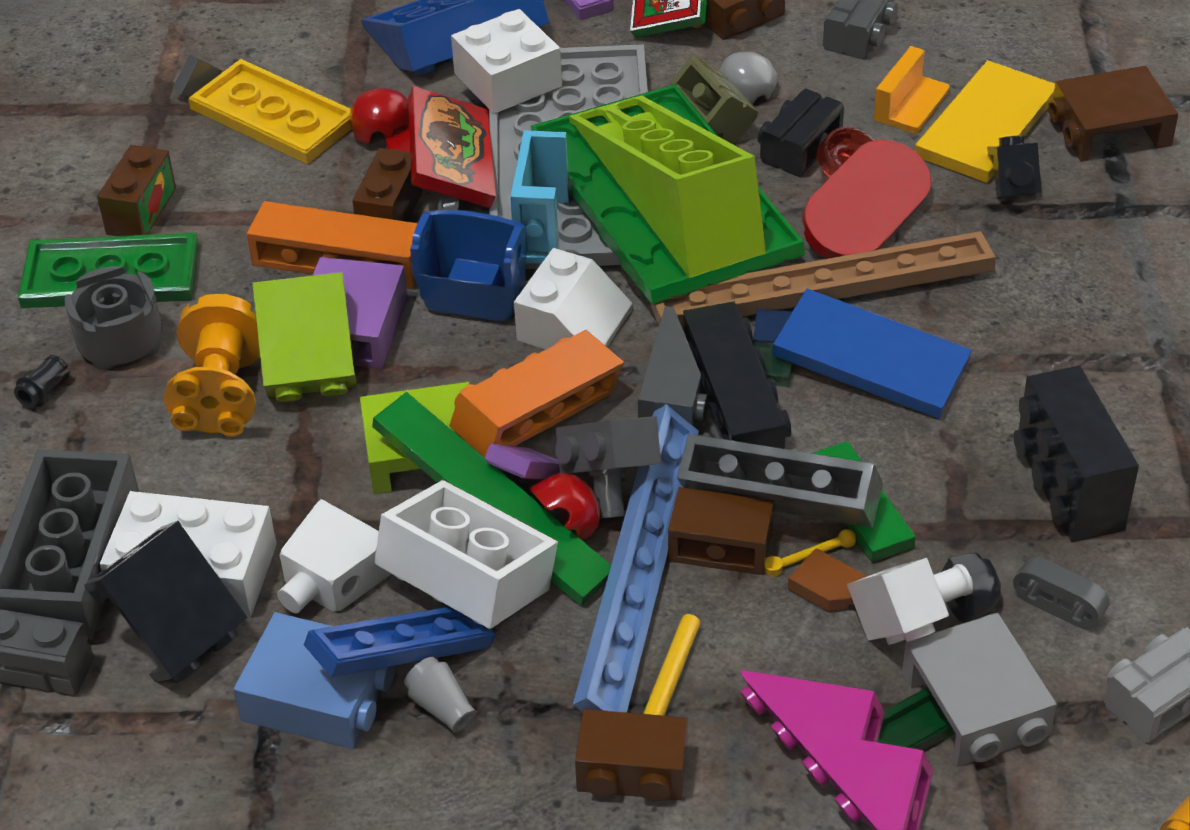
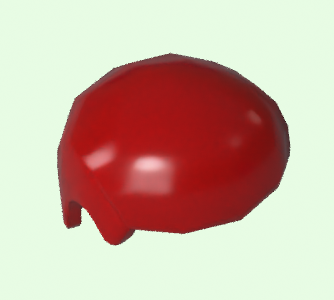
[350,88,409,143]
[530,473,601,542]

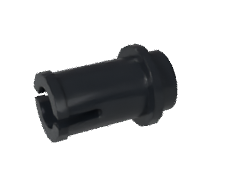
[14,355,70,408]

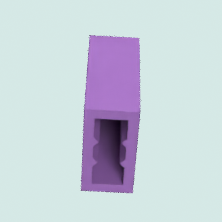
[313,257,408,369]

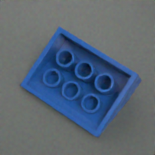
[361,0,549,75]

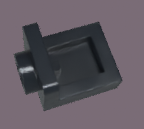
[987,135,1042,197]

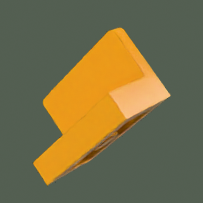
[874,46,950,134]

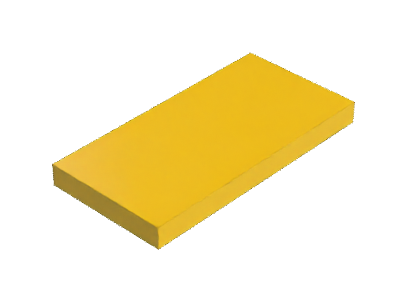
[188,59,352,165]
[914,60,1055,183]

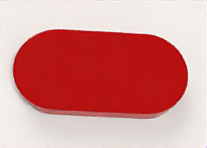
[802,140,931,259]

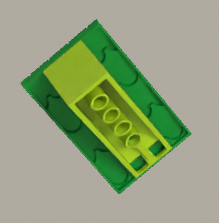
[531,84,805,304]

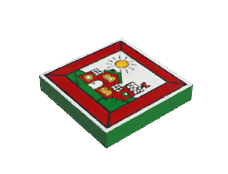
[630,0,707,38]

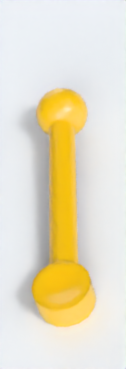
[764,529,857,577]

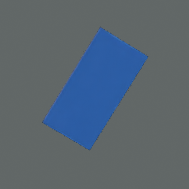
[771,288,972,419]

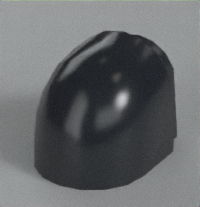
[941,552,1001,623]

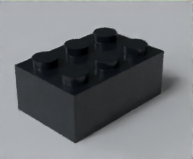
[1014,365,1139,543]

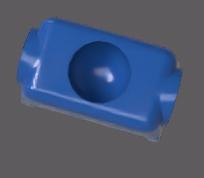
[410,210,527,322]

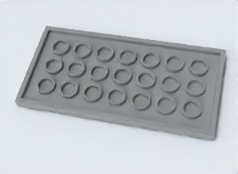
[489,44,648,269]

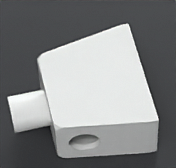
[277,499,392,613]

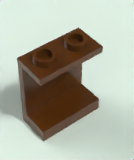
[1048,66,1178,162]

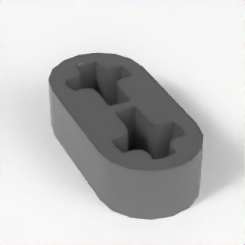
[1013,557,1110,628]

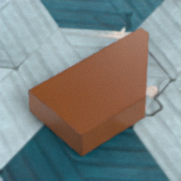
[788,548,867,612]

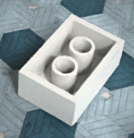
[374,480,558,629]
[100,491,277,618]

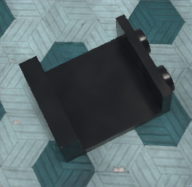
[84,521,248,682]

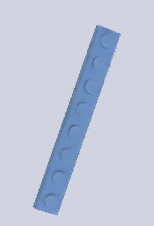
[573,404,699,712]

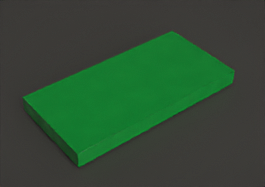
[18,233,199,308]

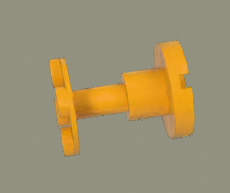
[163,294,260,437]

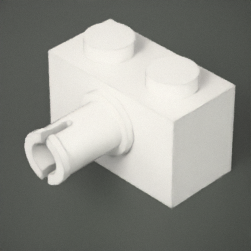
[847,558,973,645]

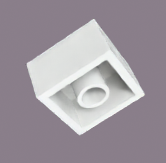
[451,9,562,114]

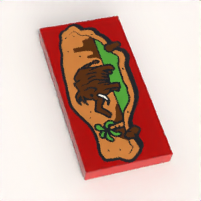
[408,86,496,208]

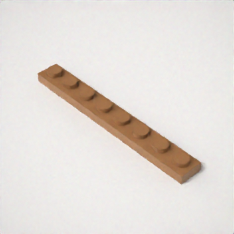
[650,231,996,328]

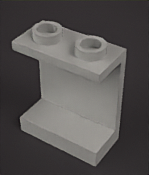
[902,613,1057,767]

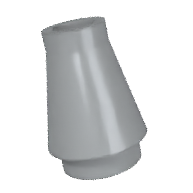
[404,657,477,733]

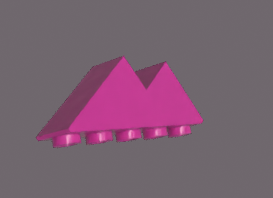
[739,670,933,830]

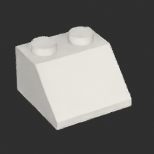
[514,248,633,349]

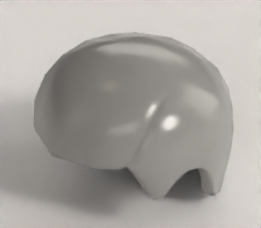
[719,52,778,105]

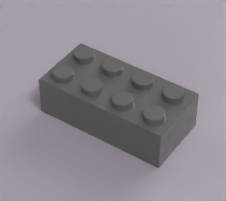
[0,449,139,639]

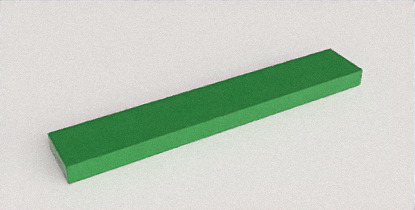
[372,392,611,606]

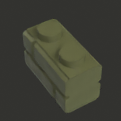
[670,55,759,143]

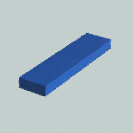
[303,607,496,678]

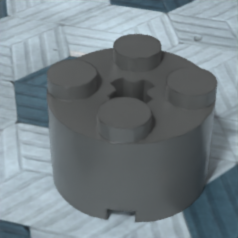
[65,266,163,370]

